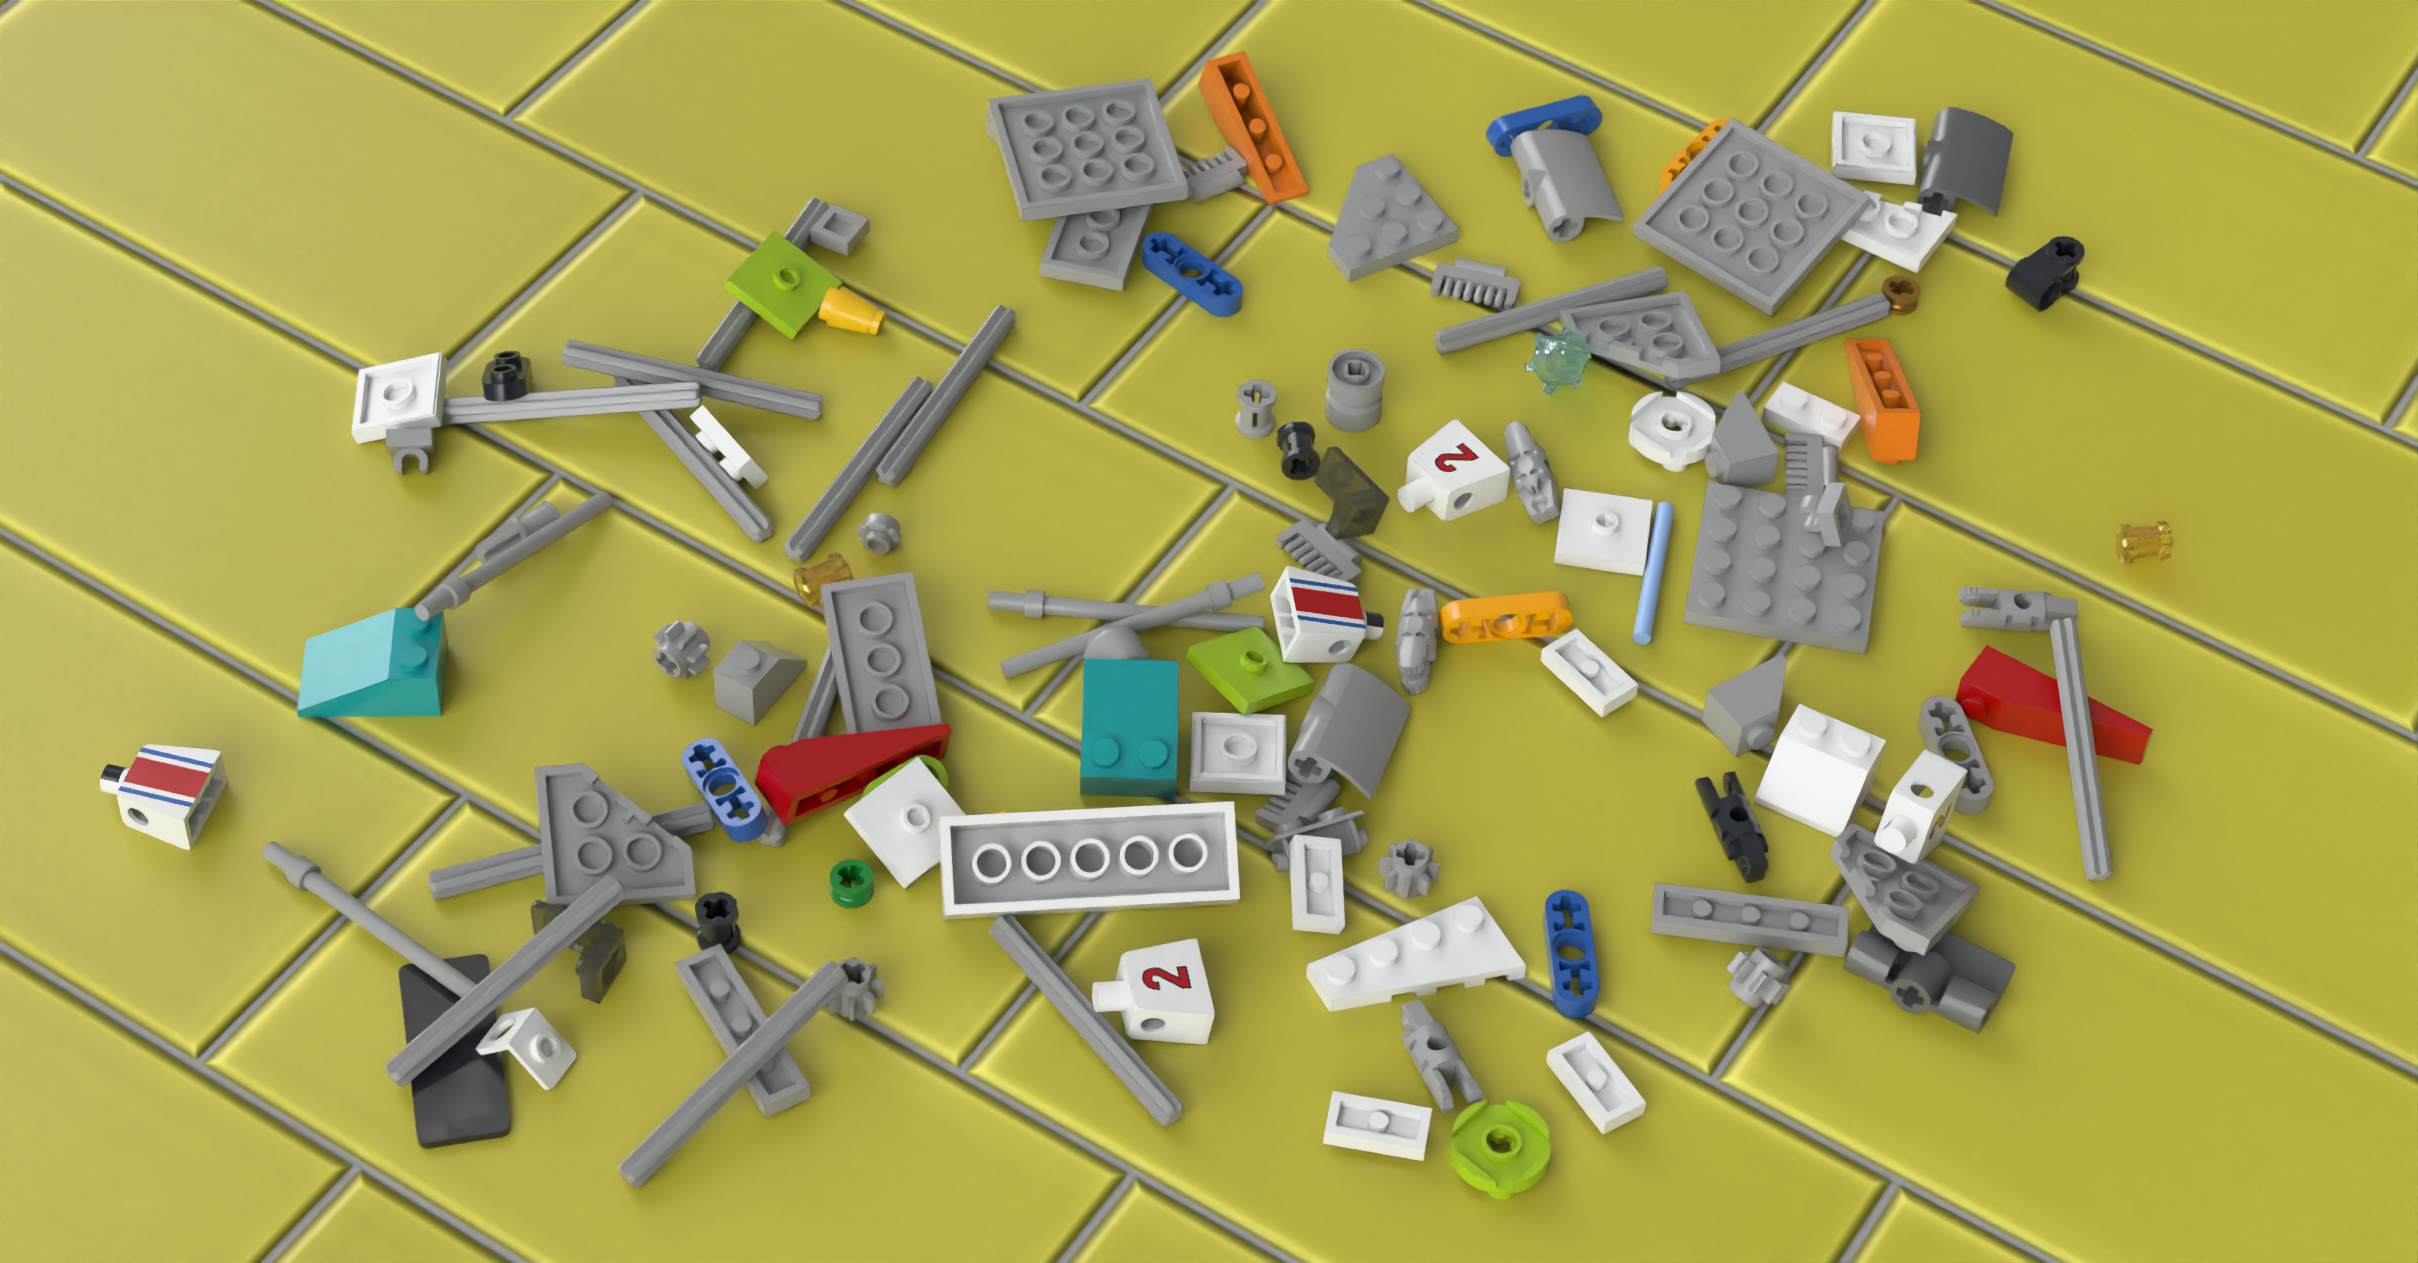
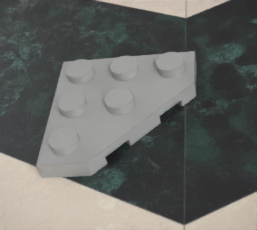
[1328,153,1459,282]
[1560,291,1720,379]
[534,763,696,912]
[1829,823,1981,956]

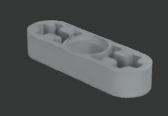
[1918,696,1994,815]

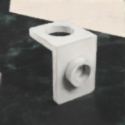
[476,1007,576,1090]

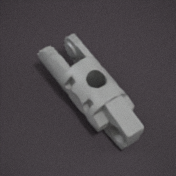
[1503,421,1560,525]
[1959,587,2078,632]
[1395,588,1440,696]
[1401,1000,1484,1113]

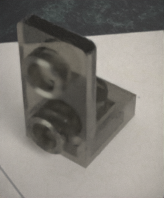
[1314,446,1390,540]
[531,900,627,1004]

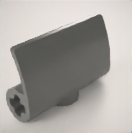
[1917,107,2013,217]
[1844,923,2016,1034]

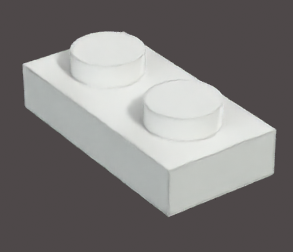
[1761,382,1861,454]
[690,405,769,490]
[1540,628,1639,717]
[1289,834,1345,934]
[1546,1031,1647,1134]
[1323,1091,1433,1161]

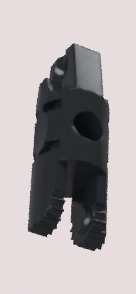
[1694,771,1769,883]

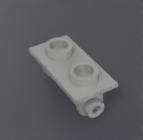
[1263,807,1368,874]

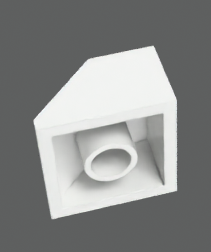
[1754,704,1886,838]

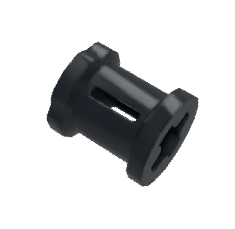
[1276,421,1321,480]
[695,892,741,955]

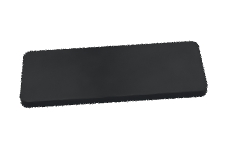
[399,954,511,1149]

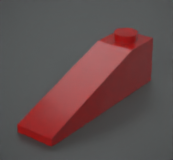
[1955,645,2153,765]
[755,723,953,826]

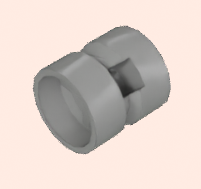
[1324,349,1385,433]

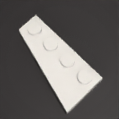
[1841,190,1958,274]
[1306,896,1526,1012]

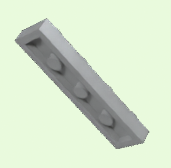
[1650,883,1849,957]
[675,944,811,1118]

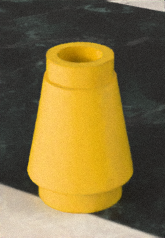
[819,286,886,336]

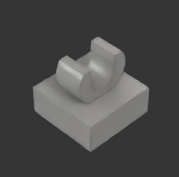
[386,428,436,475]
[1799,482,1853,547]

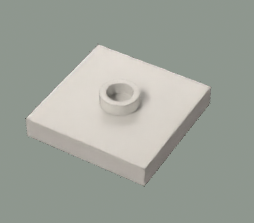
[1831,111,1916,185]
[351,352,448,444]
[1554,488,1653,576]
[1190,712,1286,795]
[843,757,966,890]

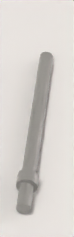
[415,491,613,621]
[1000,572,1264,679]
[988,590,1264,632]
[262,841,477,998]

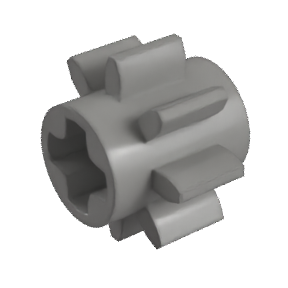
[653,620,711,679]
[1378,839,1440,900]
[1726,947,1790,1008]
[829,957,884,1021]

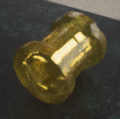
[2116,521,2173,564]
[793,552,853,607]

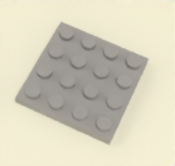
[988,78,1188,222]
[1633,118,1870,317]
[1683,481,1885,655]

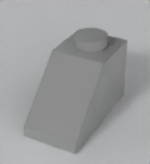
[1705,392,1779,488]
[713,640,807,726]
[1702,654,1787,757]

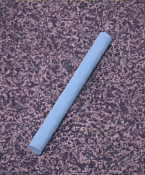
[1632,502,1674,645]

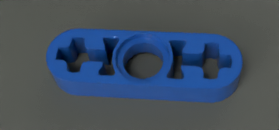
[1486,95,1602,157]
[1142,232,1243,317]
[681,738,768,842]
[1543,890,1600,1018]

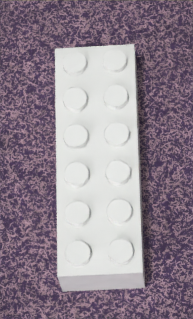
[938,801,1240,920]

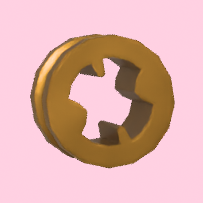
[1882,275,1921,315]

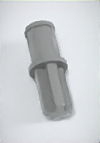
[475,501,561,564]

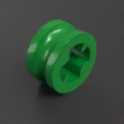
[830,859,873,908]

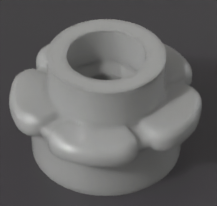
[857,513,901,554]

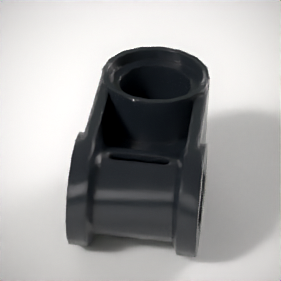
[2005,236,2085,312]

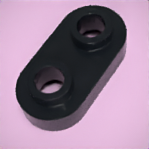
[481,351,533,401]

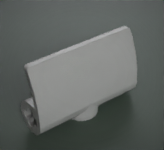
[1510,129,1624,242]
[1288,663,1411,800]

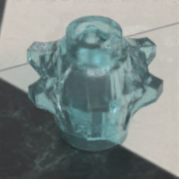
[1524,327,1591,395]

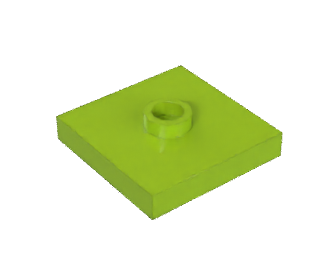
[723,230,843,340]
[1185,626,1316,716]

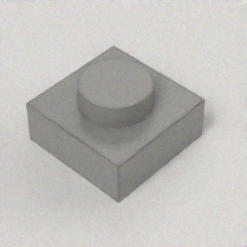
[810,204,869,257]

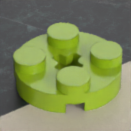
[1448,1100,1551,1200]

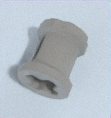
[1235,380,1277,439]

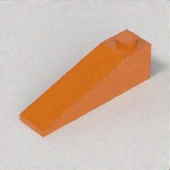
[1198,51,1309,206]
[1845,339,1921,464]

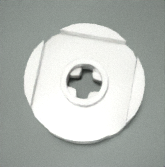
[1628,391,1716,472]

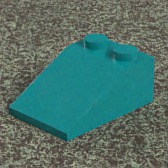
[297,608,448,717]
[1080,658,1178,798]

